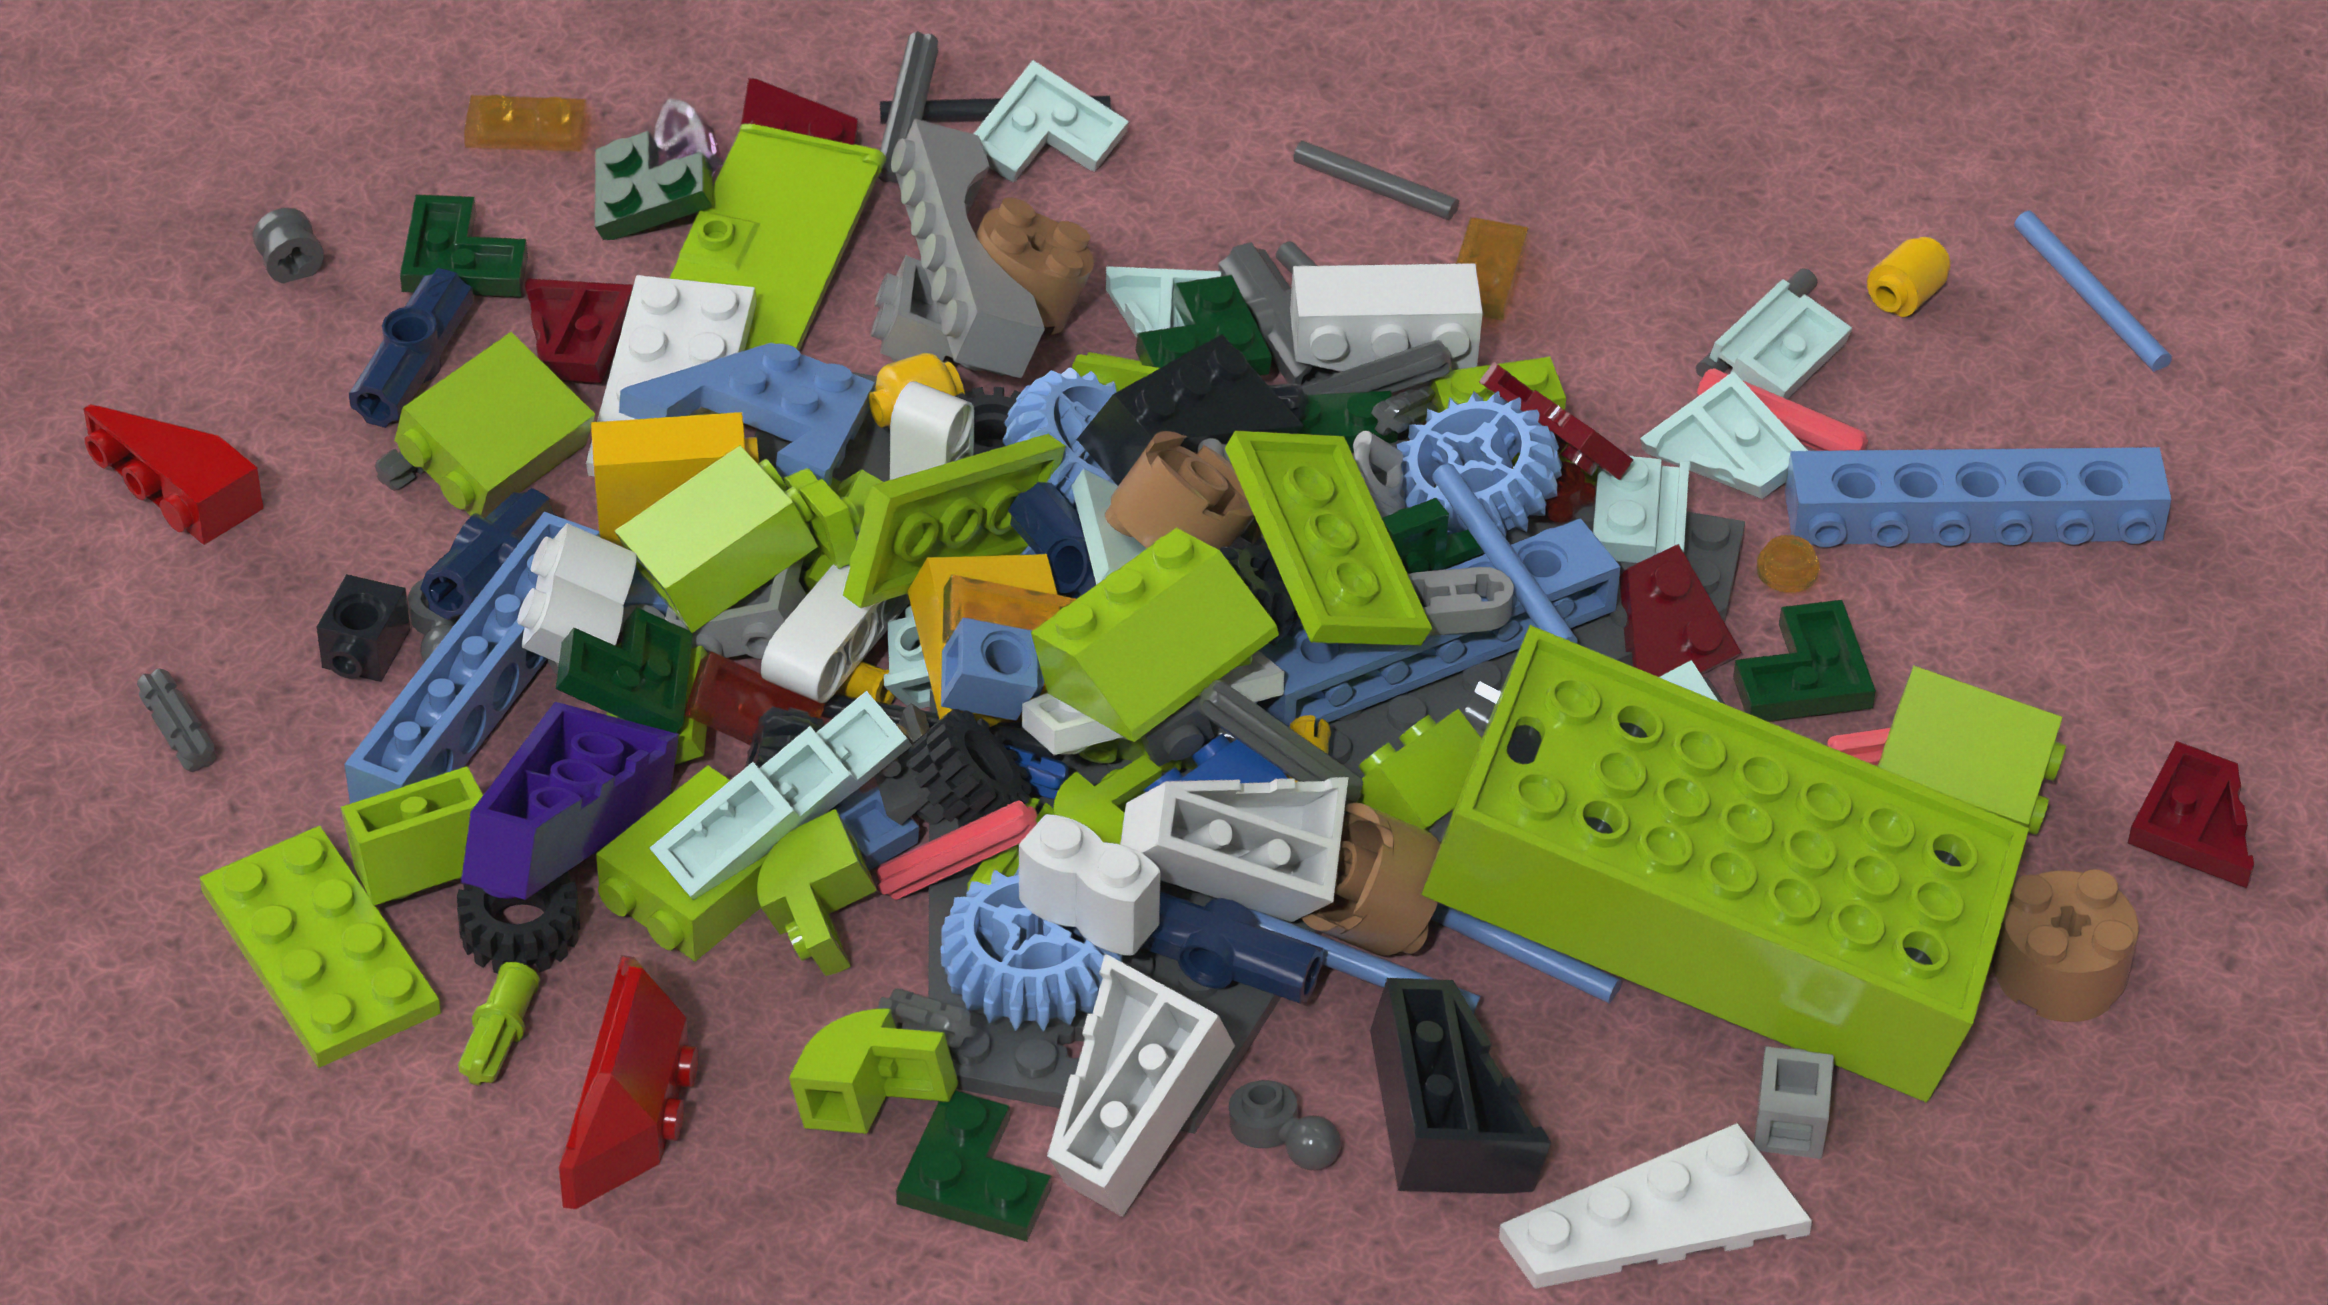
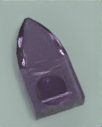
[654,99,724,176]

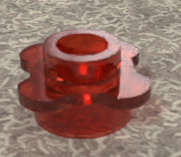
[1545,461,1596,522]

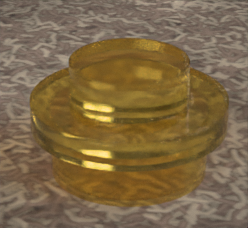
[1756,535,1820,592]

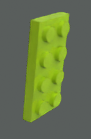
[1225,431,1432,645]
[843,434,1066,608]
[199,825,441,1068]

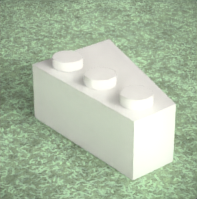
[1290,264,1483,390]
[1120,777,1348,922]
[1047,954,1235,1217]

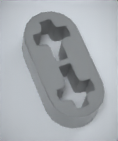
[1408,567,1514,636]

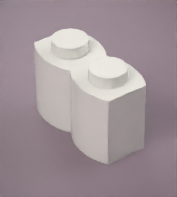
[517,523,636,663]
[1019,814,1160,955]

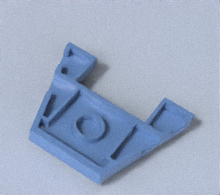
[619,342,875,487]

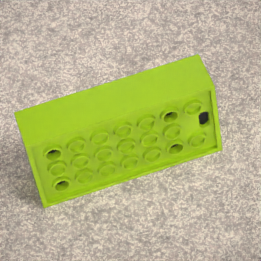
[1421,625,2029,1103]

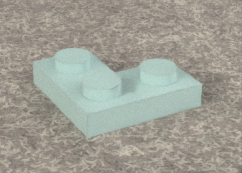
[974,60,1129,183]

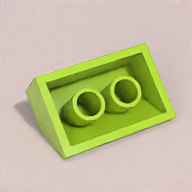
[1031,528,1279,742]

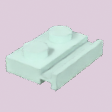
[1709,279,1852,399]
[1593,456,1689,563]

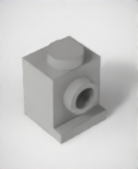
[1754,1046,1834,1159]

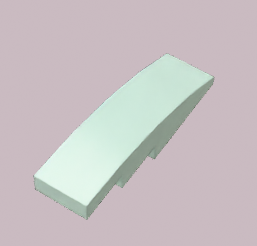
[650,691,912,900]

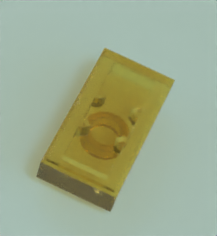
[1456,217,1528,320]

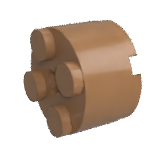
[976,197,1094,335]
[1105,431,1255,550]
[1302,803,1440,956]
[1994,869,2139,1022]

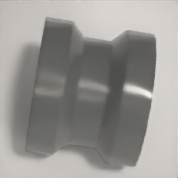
[253,208,324,283]

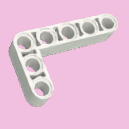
[761,381,974,703]

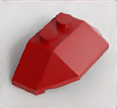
[559,955,699,1209]

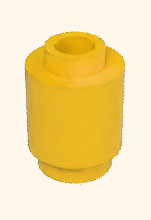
[1867,237,1951,317]

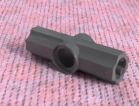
[1218,242,1340,385]

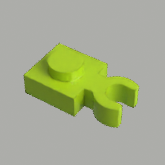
[784,468,861,569]

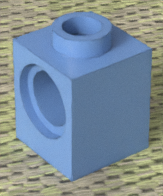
[941,617,1044,721]

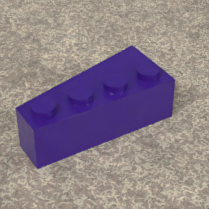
[461,702,679,900]

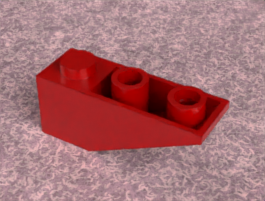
[83,404,264,545]

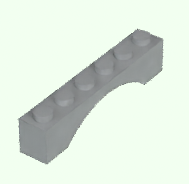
[891,119,1045,378]

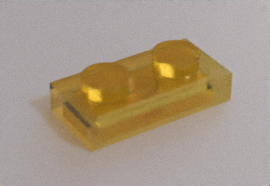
[464,95,587,152]
[943,574,1076,644]

